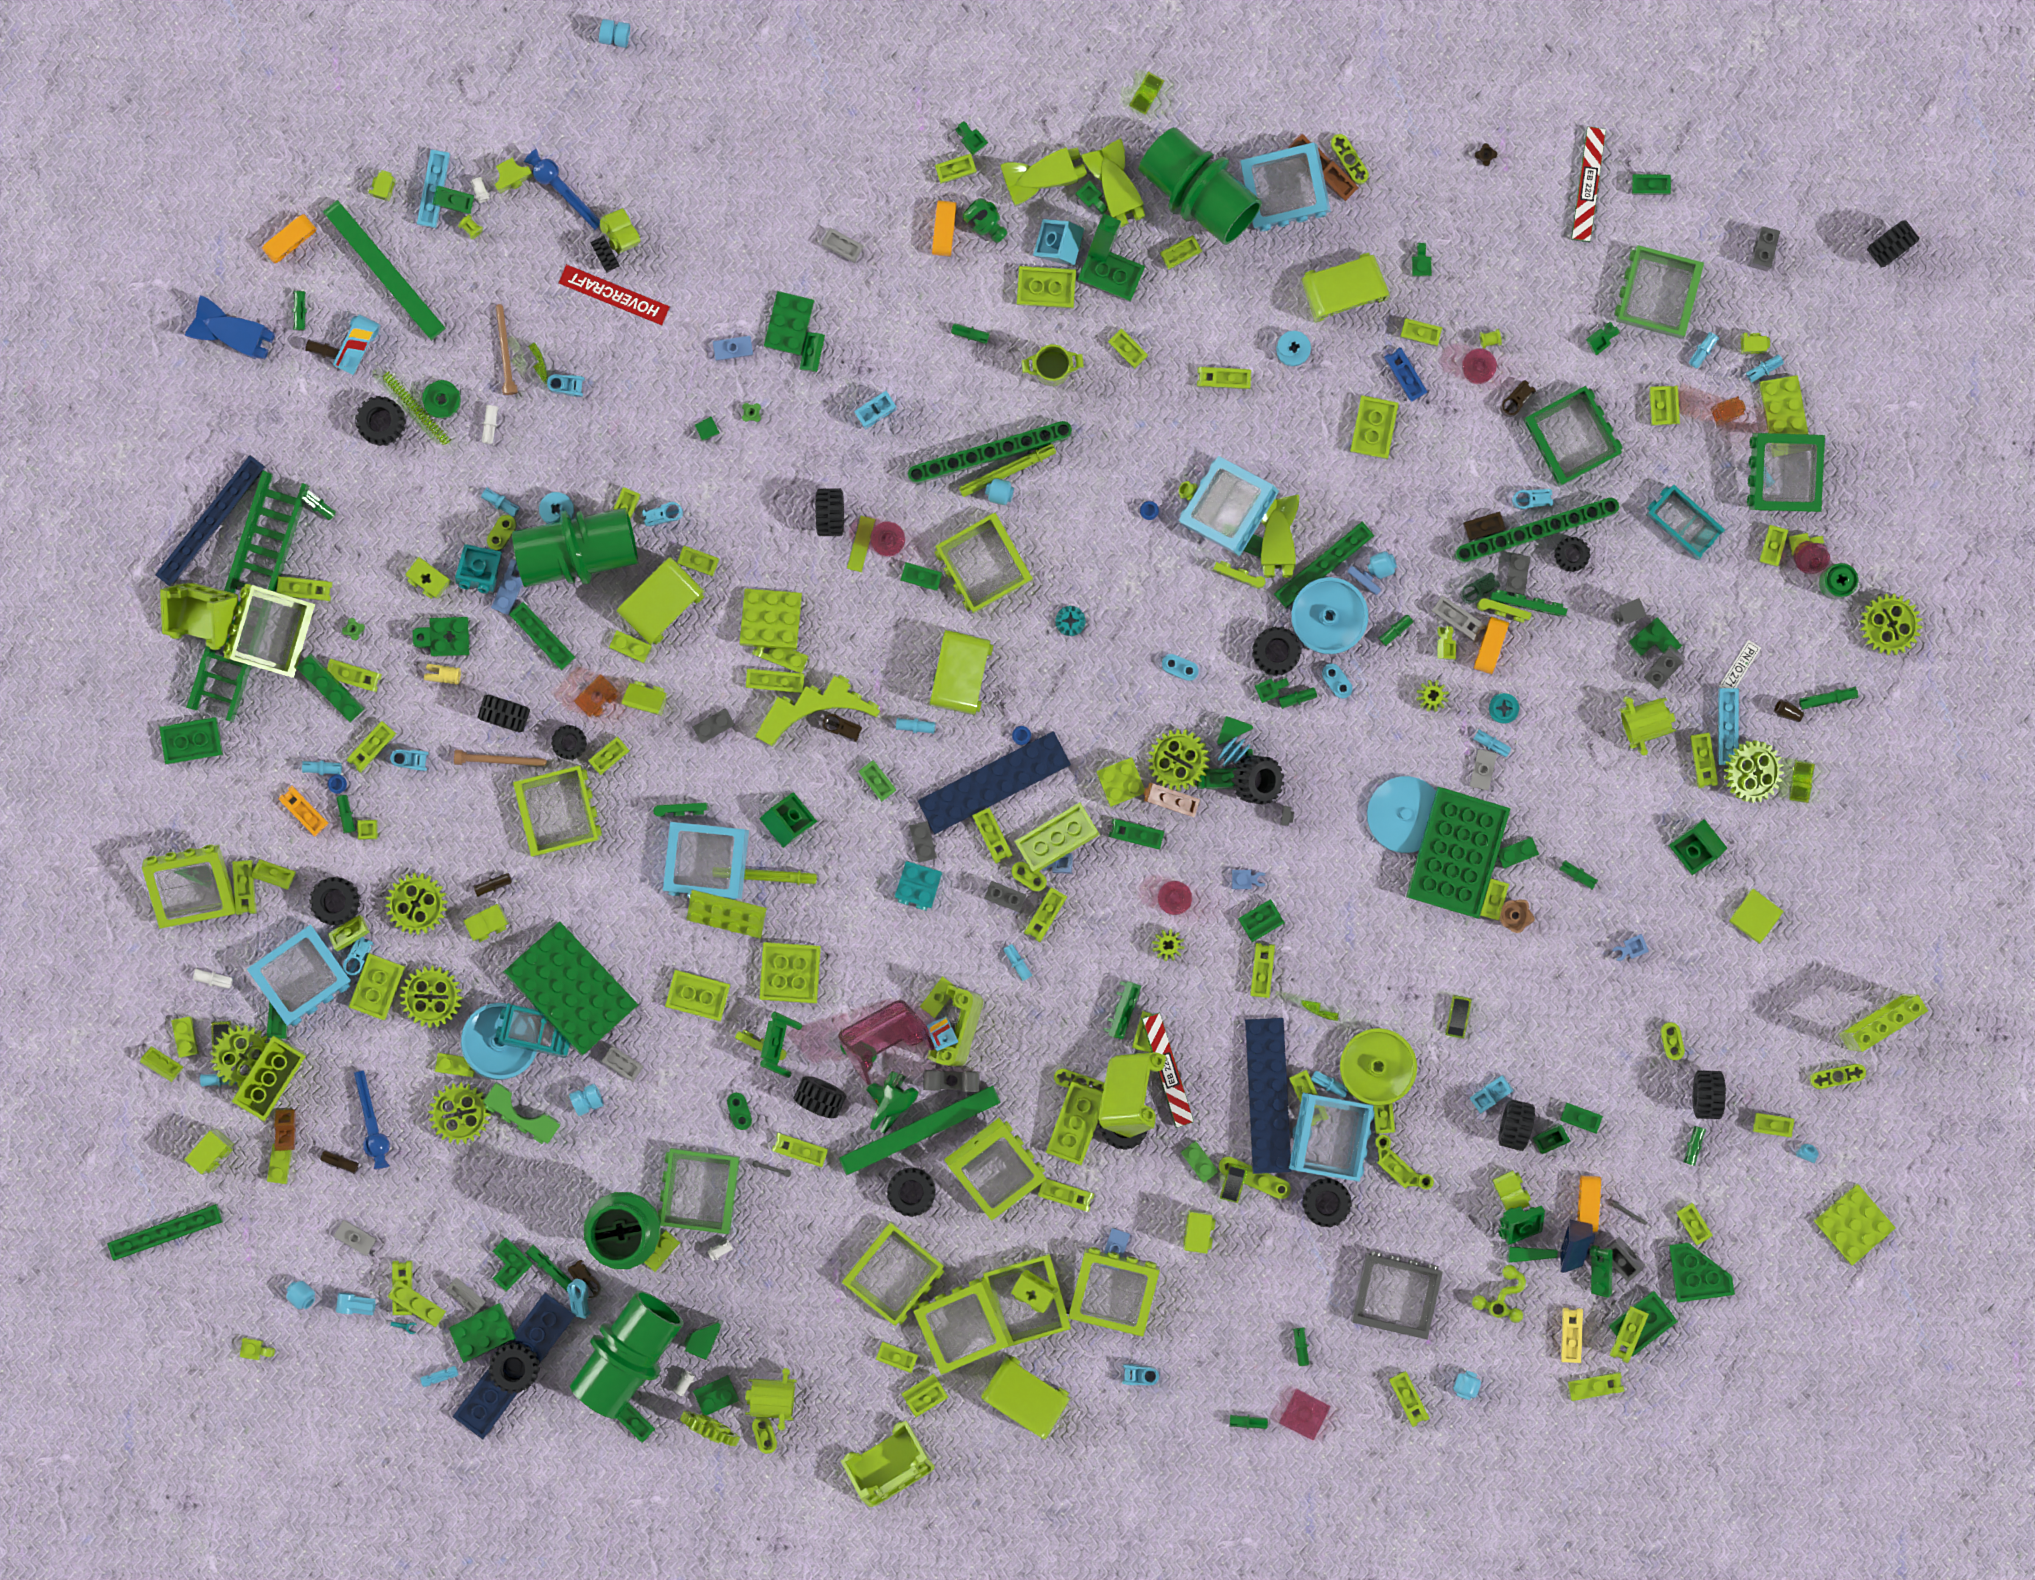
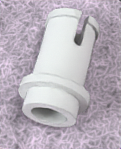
[470,177,490,203]
[707,1239,733,1261]
[673,1370,695,1396]

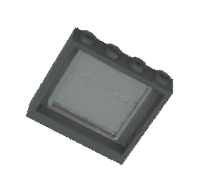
[1351,1251,1443,1340]

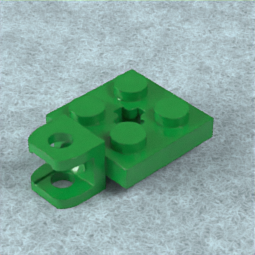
[412,617,470,657]

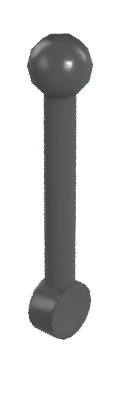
[752,1160,791,1177]
[1612,1201,1648,1225]

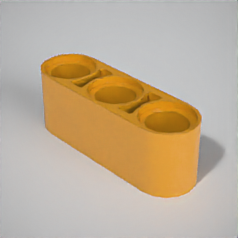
[932,200,957,257]
[262,214,317,264]
[1473,616,1509,675]
[1577,1175,1601,1232]

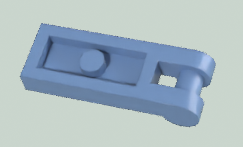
[491,559,523,616]

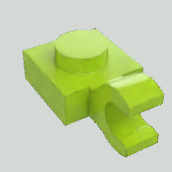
[1788,533,1824,556]
[1437,626,1456,660]
[239,1337,275,1360]

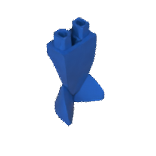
[185,295,275,360]

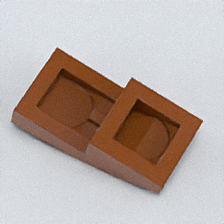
[274,1109,296,1151]

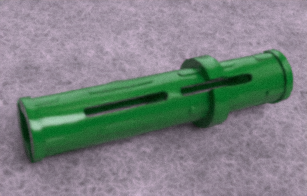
[1799,686,1859,710]
[525,1244,572,1292]

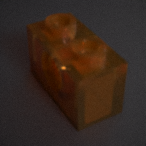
[1710,396,1746,426]
[574,674,618,718]

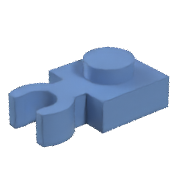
[1042,853,1073,874]
[1232,870,1265,889]
[1612,934,1649,961]

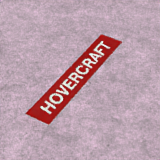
[559,264,670,325]

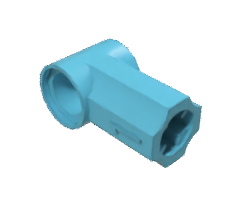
[336,1292,376,1315]

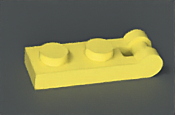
[1561,1307,1583,1363]

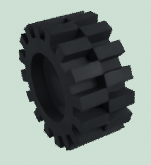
[590,235,620,273]
[1554,537,1591,572]
[551,725,587,760]

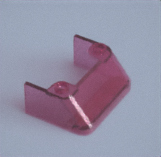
[838,1000,935,1085]

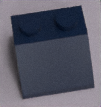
[1560,1219,1595,1273]

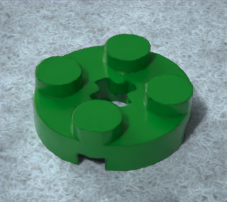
[422,380,461,419]

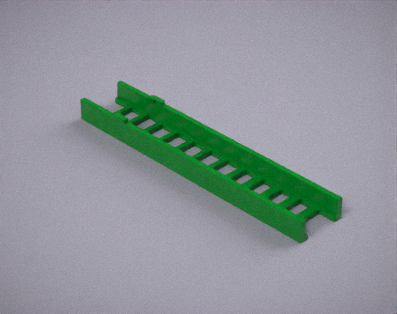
[186,471,310,723]

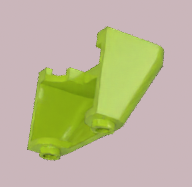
[1301,252,1390,323]
[616,557,705,646]
[160,583,238,650]
[930,630,994,716]
[927,984,983,1067]
[1099,1052,1166,1138]
[981,1355,1071,1440]
[840,1421,935,1507]

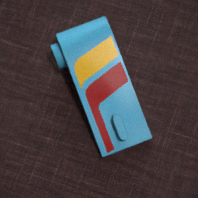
[333,314,381,375]
[923,1017,958,1051]

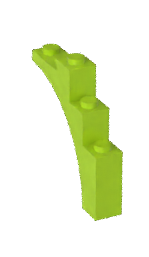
[755,675,881,747]

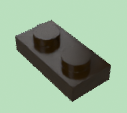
[1463,511,1506,541]

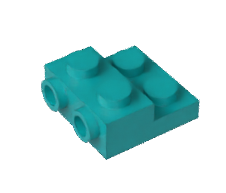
[455,544,502,594]
[894,861,943,911]

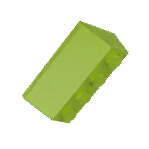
[231,1036,307,1122]

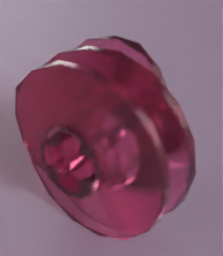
[1462,348,1497,384]
[871,521,905,557]
[1793,541,1831,574]
[1158,881,1192,915]

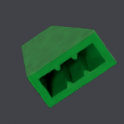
[1088,214,1121,261]

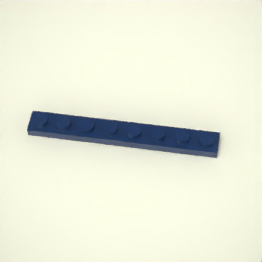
[155,455,266,587]

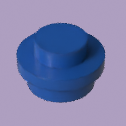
[1140,501,1159,520]
[1012,726,1031,745]
[328,775,347,794]

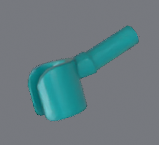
[390,1321,417,1334]

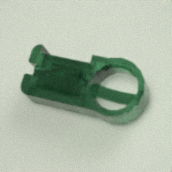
[1460,572,1500,604]

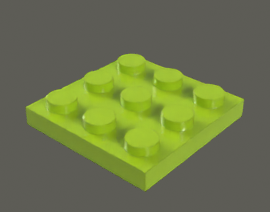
[739,589,802,650]
[759,942,821,1003]
[1814,1184,1896,1266]

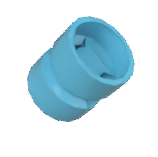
[599,19,630,48]
[569,1083,604,1116]

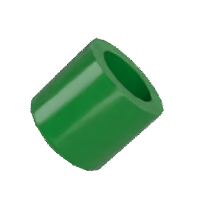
[1818,563,1859,600]

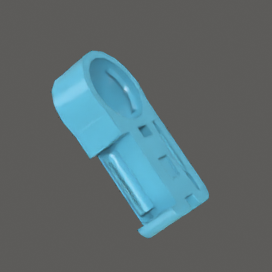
[1512,489,1553,510]
[642,502,683,527]
[343,937,374,976]
[567,1279,592,1319]

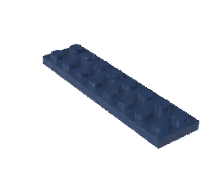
[917,731,1071,834]
[1245,1018,1292,1174]
[452,1292,576,1440]

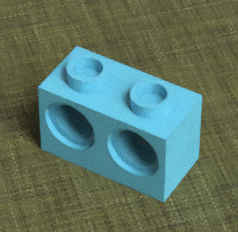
[854,391,897,430]

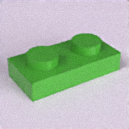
[858,760,897,802]
[1181,1141,1219,1183]

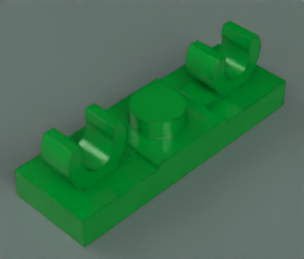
[1103,981,1142,1040]

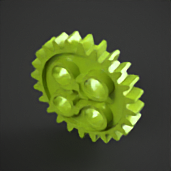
[1859,593,1923,656]
[1147,729,1210,791]
[1724,740,1784,803]
[385,873,448,935]
[400,965,463,1028]
[210,1025,269,1088]
[428,1082,491,1145]
[680,1410,740,1447]

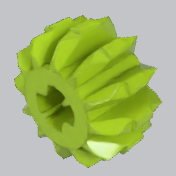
[1416,680,1449,712]
[1152,929,1184,961]

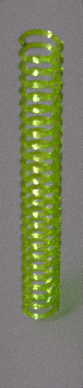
[382,371,452,445]

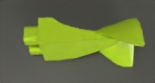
[1081,138,1145,228]
[1000,147,1087,207]
[1256,495,1299,578]

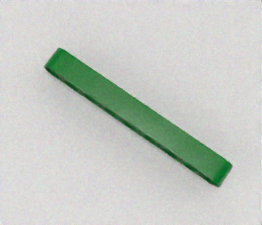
[323,200,446,341]
[908,421,1072,484]
[1454,497,1619,564]
[838,1085,1001,1176]

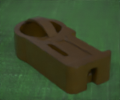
[1500,380,1536,417]
[822,714,862,742]
[568,1260,601,1298]

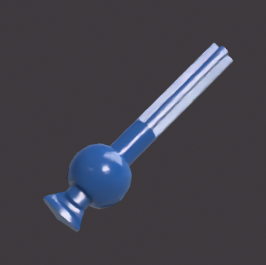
[524,149,600,230]
[354,1070,390,1170]

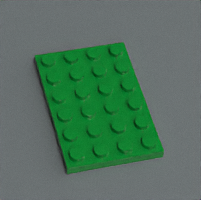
[1406,787,1511,919]
[503,921,639,1056]

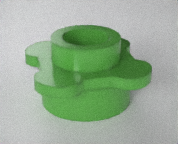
[742,403,761,422]
[342,618,365,641]

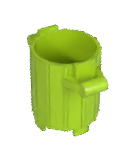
[1021,344,1084,387]
[1618,696,1676,756]
[745,1368,797,1431]

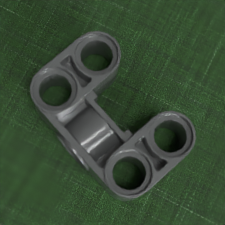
[923,1070,980,1092]

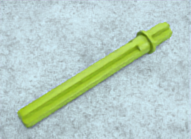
[959,444,1056,497]
[712,867,817,886]

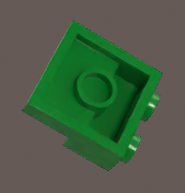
[1498,1205,1545,1245]

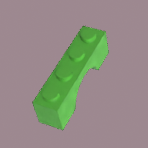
[483,1081,561,1144]

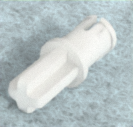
[482,405,498,444]
[193,969,233,989]

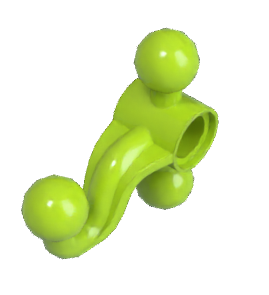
[1472,1265,1526,1323]

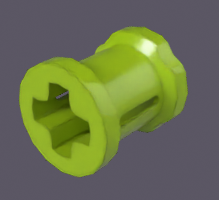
[458,214,484,240]
[1479,329,1502,349]

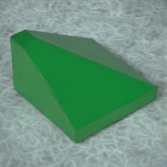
[695,416,720,442]

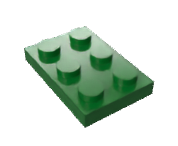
[1078,252,1145,302]
[764,291,815,356]
[159,717,223,765]
[1608,1290,1678,1357]
[449,1303,516,1363]

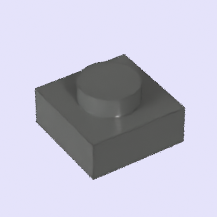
[1280,806,1294,826]

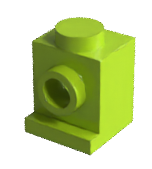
[368,170,396,202]
[1740,333,1770,354]

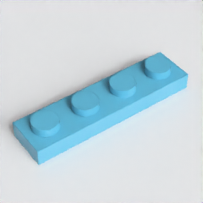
[417,149,451,229]
[1718,688,1739,765]

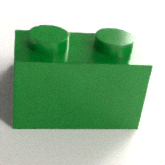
[759,792,818,848]
[1668,818,1728,875]
[683,1319,724,1360]

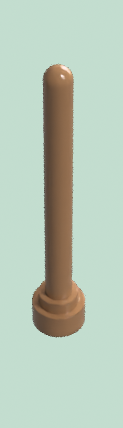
[496,304,518,395]
[454,749,547,766]

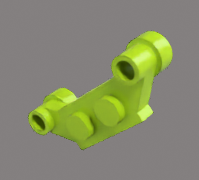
[1375,1134,1434,1190]

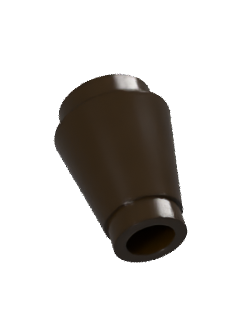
[1774,699,1804,722]

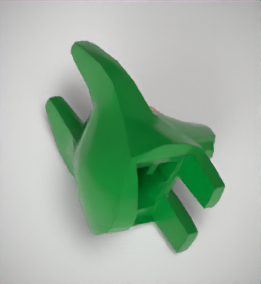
[866,1071,919,1134]

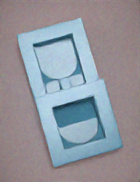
[1470,1074,1514,1114]

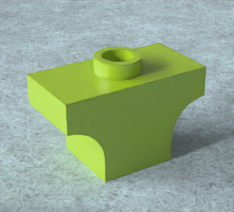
[495,157,533,194]

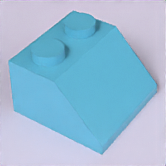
[1033,219,1085,265]

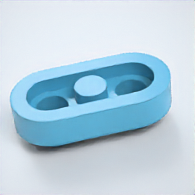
[1162,654,1199,681]
[1322,664,1353,699]

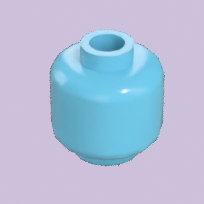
[985,478,1014,505]
[1367,551,1397,579]
[286,1281,315,1310]
[1453,1370,1481,1401]

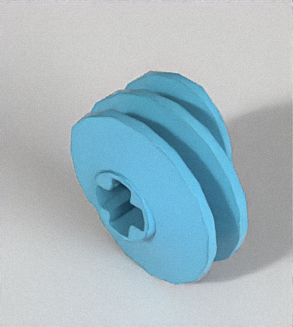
[1276,331,1311,367]
[539,492,575,524]
[1217,737,1251,767]

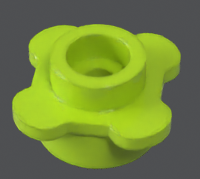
[1179,481,1198,501]

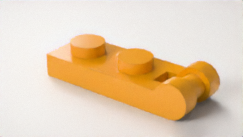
[278,785,329,837]

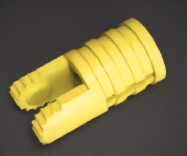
[424,664,461,685]

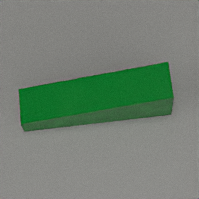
[1507,1246,1558,1263]

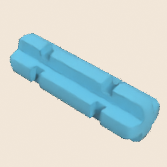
[420,1366,458,1387]

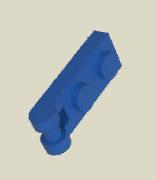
[1384,347,1428,402]

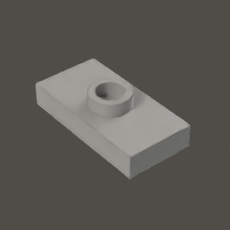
[821,227,864,263]
[1469,749,1497,791]
[601,1045,644,1082]
[334,1219,377,1256]
[446,1277,486,1315]

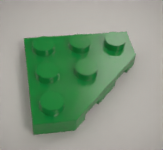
[1668,1242,1735,1303]

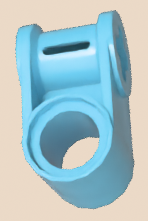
[547,374,585,397]
[390,750,429,771]
[1122,1364,1159,1385]

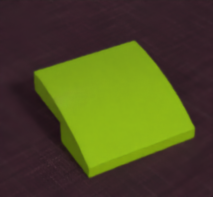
[1729,888,1784,944]

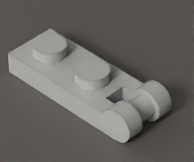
[1431,595,1486,642]

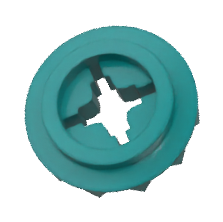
[1055,605,1086,636]
[1488,693,1520,724]

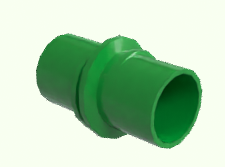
[1138,127,1262,245]
[512,507,639,588]
[584,1192,661,1269]
[570,1291,683,1419]

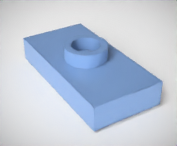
[713,336,754,361]
[1348,565,1382,595]
[1100,1228,1130,1271]

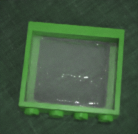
[1614,245,1704,339]
[658,1148,740,1234]

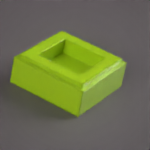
[357,820,378,840]

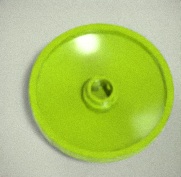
[1340,1028,1417,1106]

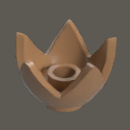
[1500,899,1535,933]

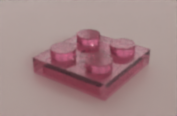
[1279,1388,1331,1441]

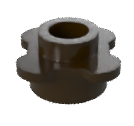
[1475,143,1498,166]

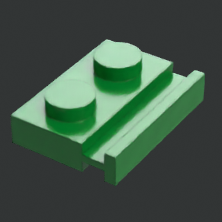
[1237,899,1285,942]
[693,1375,740,1415]

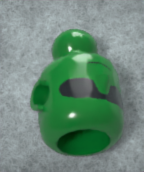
[963,198,1008,243]

